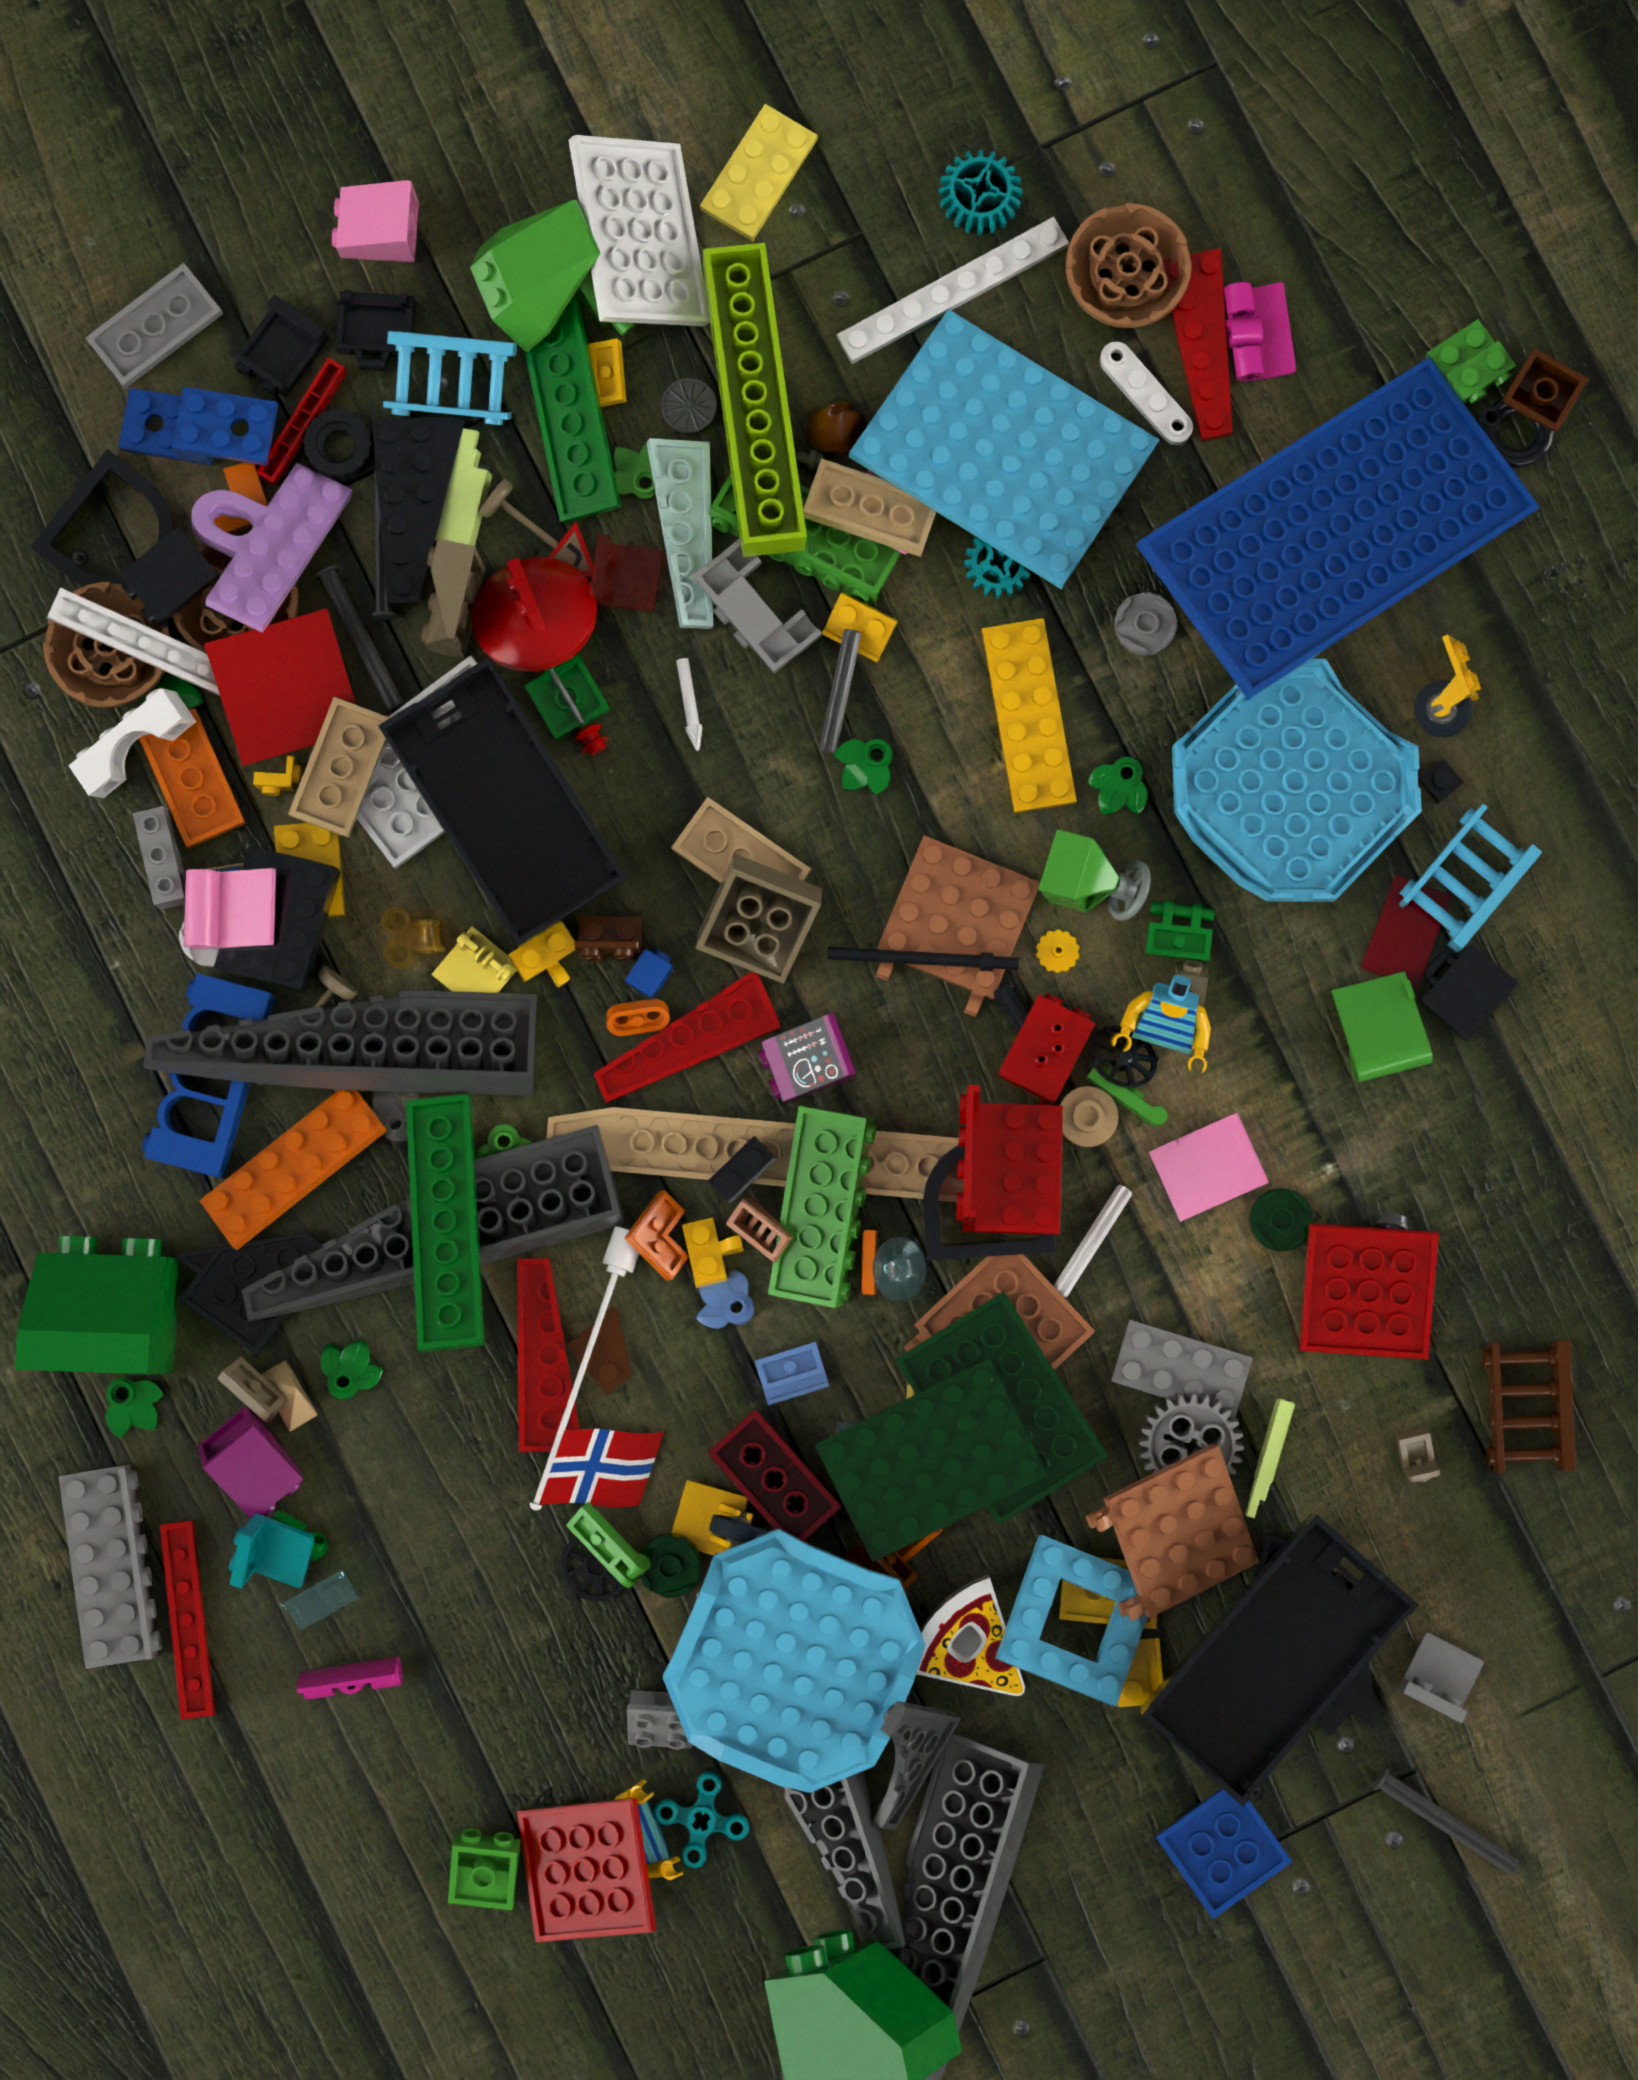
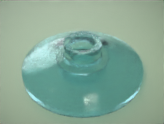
[873,1237,926,1301]

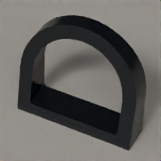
[30,449,174,587]
[923,1145,1056,1261]

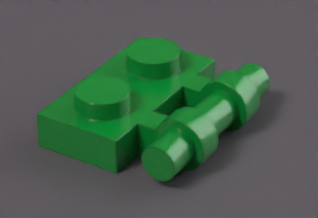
[1145,900,1215,962]

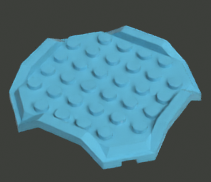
[1172,658,1422,902]
[662,1528,925,1793]

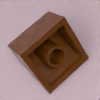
[1502,348,1589,433]

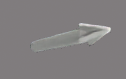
[676,658,703,751]

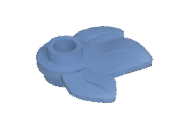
[696,1269,755,1329]

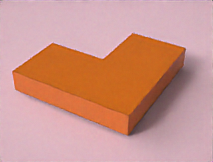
[214,462,268,534]
[624,1190,689,1281]

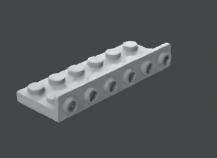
[59,1464,162,1669]

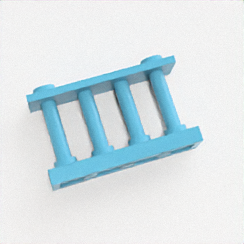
[383,331,517,425]
[1398,804,1542,953]

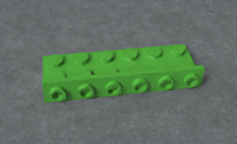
[709,473,902,607]
[768,1105,877,1308]

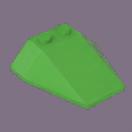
[470,199,600,352]

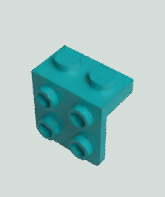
[229,1513,314,1589]

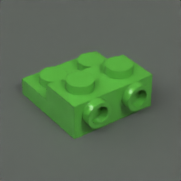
[1425,319,1516,404]
[448,1828,521,1910]

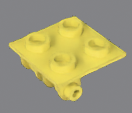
[431,926,517,993]

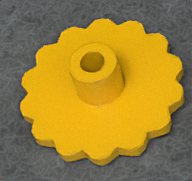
[1036,929,1080,973]

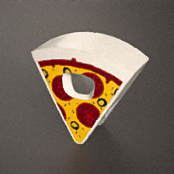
[916,1575,1025,1696]

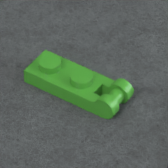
[1086,1066,1168,1127]
[566,1502,651,1588]

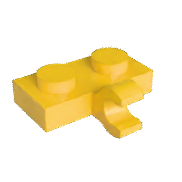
[508,921,576,988]
[682,1217,744,1288]

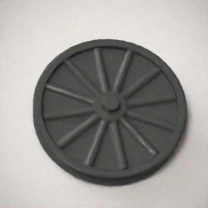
[661,378,717,434]

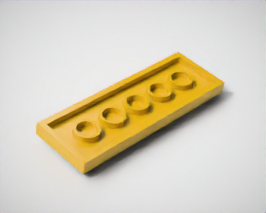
[981,618,1077,814]

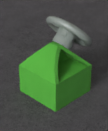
[1038,829,1151,921]

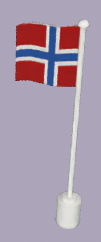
[530,1226,664,1511]

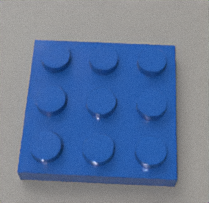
[1155,1788,1292,1919]

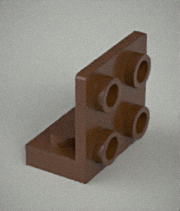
[574,916,643,961]

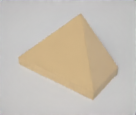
[261,1360,318,1432]

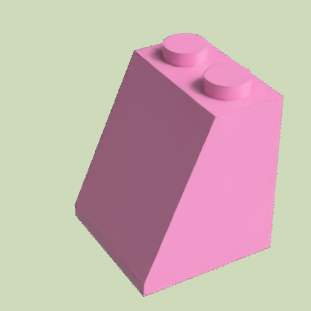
[332,180,419,262]

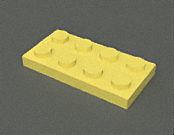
[700,104,818,241]

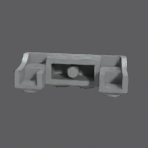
[692,538,822,674]

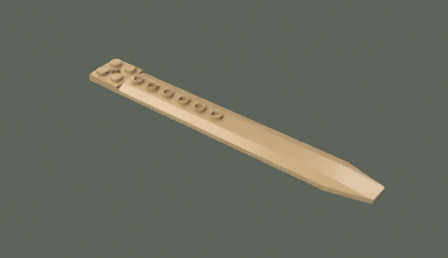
[546,1107,964,1202]

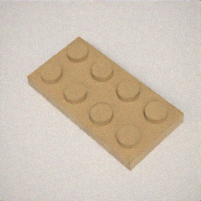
[803,458,936,557]
[288,697,389,838]
[671,797,811,883]

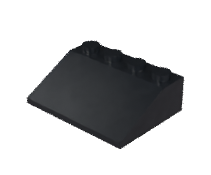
[214,846,341,993]

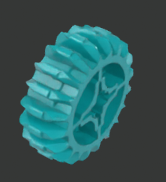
[938,149,1022,236]

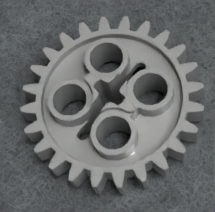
[1138,1391,1244,1475]

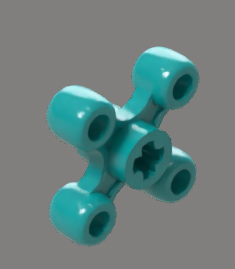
[654,1770,750,1869]

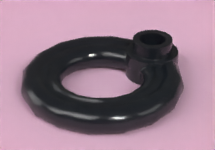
[1476,397,1554,468]

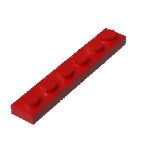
[160,1520,215,1720]

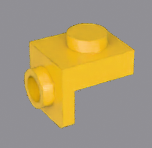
[253,756,303,796]

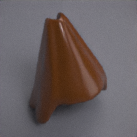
[806,399,867,456]

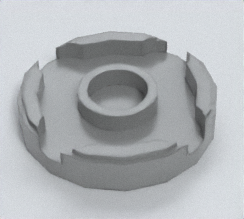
[1114,592,1178,656]

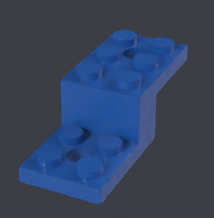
[118,387,278,466]

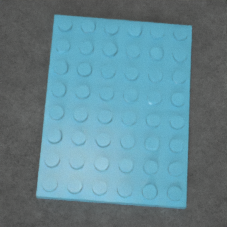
[849,309,1159,590]

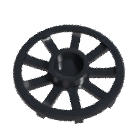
[1089,1025,1159,1088]
[561,1536,627,1602]

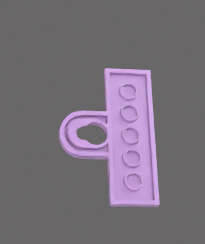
[191,463,353,633]

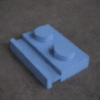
[755,1341,829,1405]

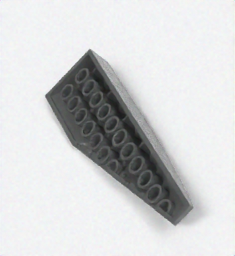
[143,990,537,1096]
[242,1125,626,1321]
[696,1592,905,1950]
[898,1732,1045,2080]

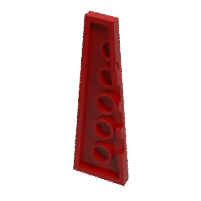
[1163,248,1233,442]
[593,971,781,1104]
[517,1258,580,1452]

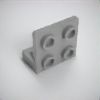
[1397,1632,1484,1723]

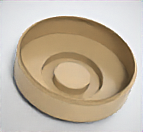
[1060,1086,1119,1148]

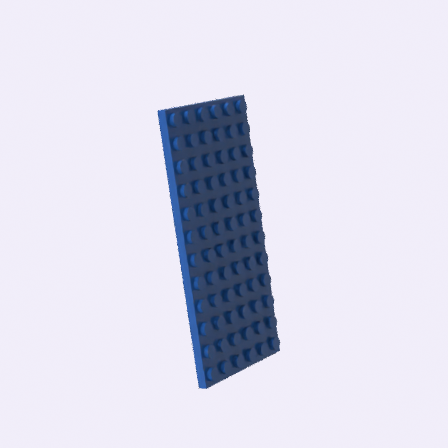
[1136,357,1540,700]

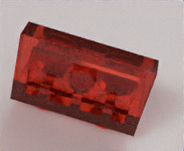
[589,534,662,612]

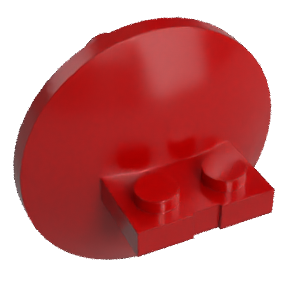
[472,557,597,672]

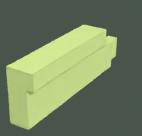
[435,428,493,546]
[1245,1399,1295,1518]

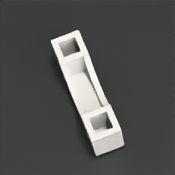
[69,688,196,798]

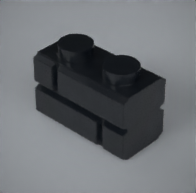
[708,1136,778,1204]

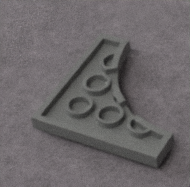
[872,1701,961,1830]

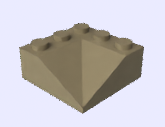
[421,538,485,659]
[696,853,822,984]

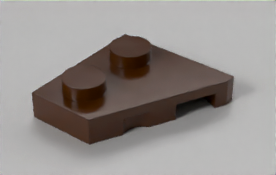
[566,1306,632,1395]

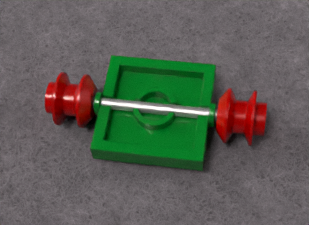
[524,655,611,756]

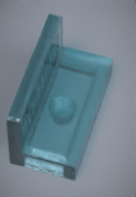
[281,1570,359,1631]

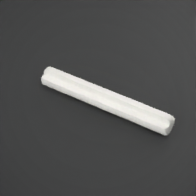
[1053,1185,1132,1298]

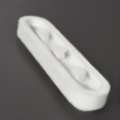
[1100,342,1193,445]

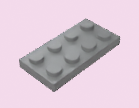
[85,263,224,389]
[1111,1320,1253,1419]

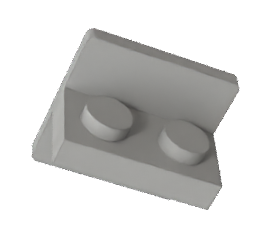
[627,1690,693,1750]

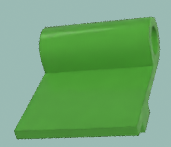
[1331,971,1433,1083]

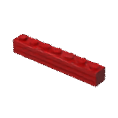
[257,357,348,487]

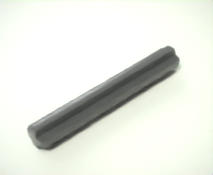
[819,629,861,753]

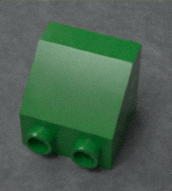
[15,1236,179,1374]
[764,1929,962,2080]

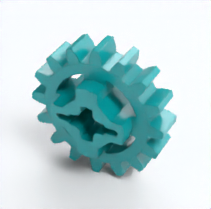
[964,538,1030,599]

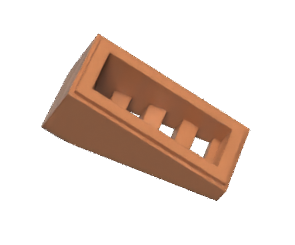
[726,1197,793,1263]

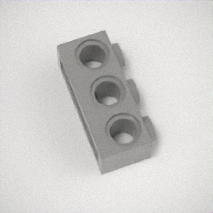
[132,806,186,910]

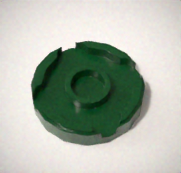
[1249,1188,1313,1252]
[639,1533,703,1598]

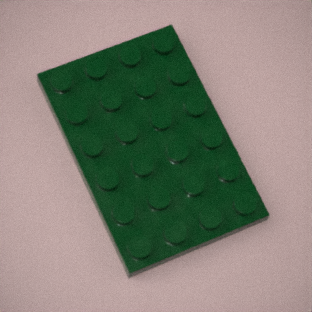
[895,1291,1109,1526]
[815,1358,1048,1563]

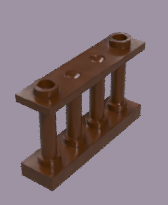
[1482,1341,1576,1473]

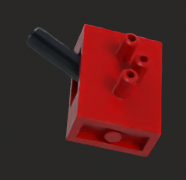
[993,984,1096,1105]

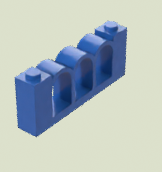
[142,973,276,1179]

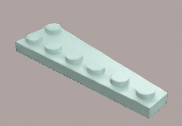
[647,438,713,629]

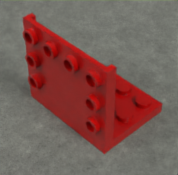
[956,1085,1063,1235]

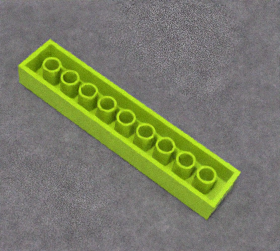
[702,243,807,557]

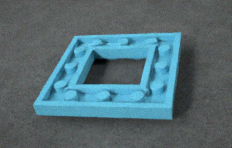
[995,1535,1147,1706]

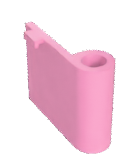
[184,868,276,949]
[1149,1112,1269,1222]

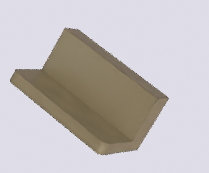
[217,1356,288,1423]

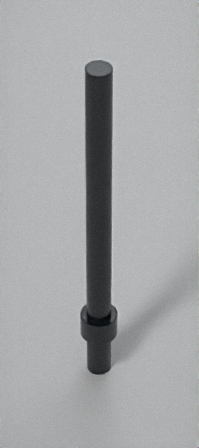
[827,947,1019,972]

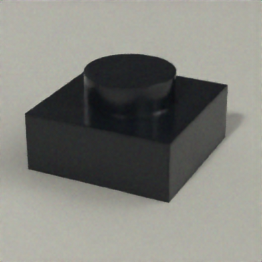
[1418,758,1464,804]

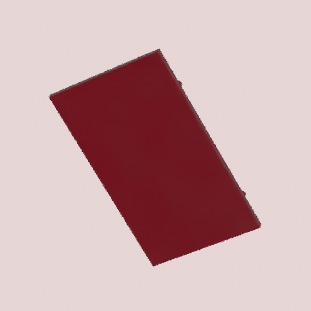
[1361,874,1452,989]

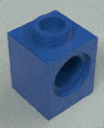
[625,948,674,999]

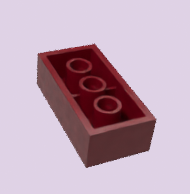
[707,1409,842,1541]

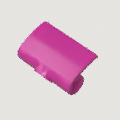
[1224,282,1296,382]
[297,1656,403,1700]

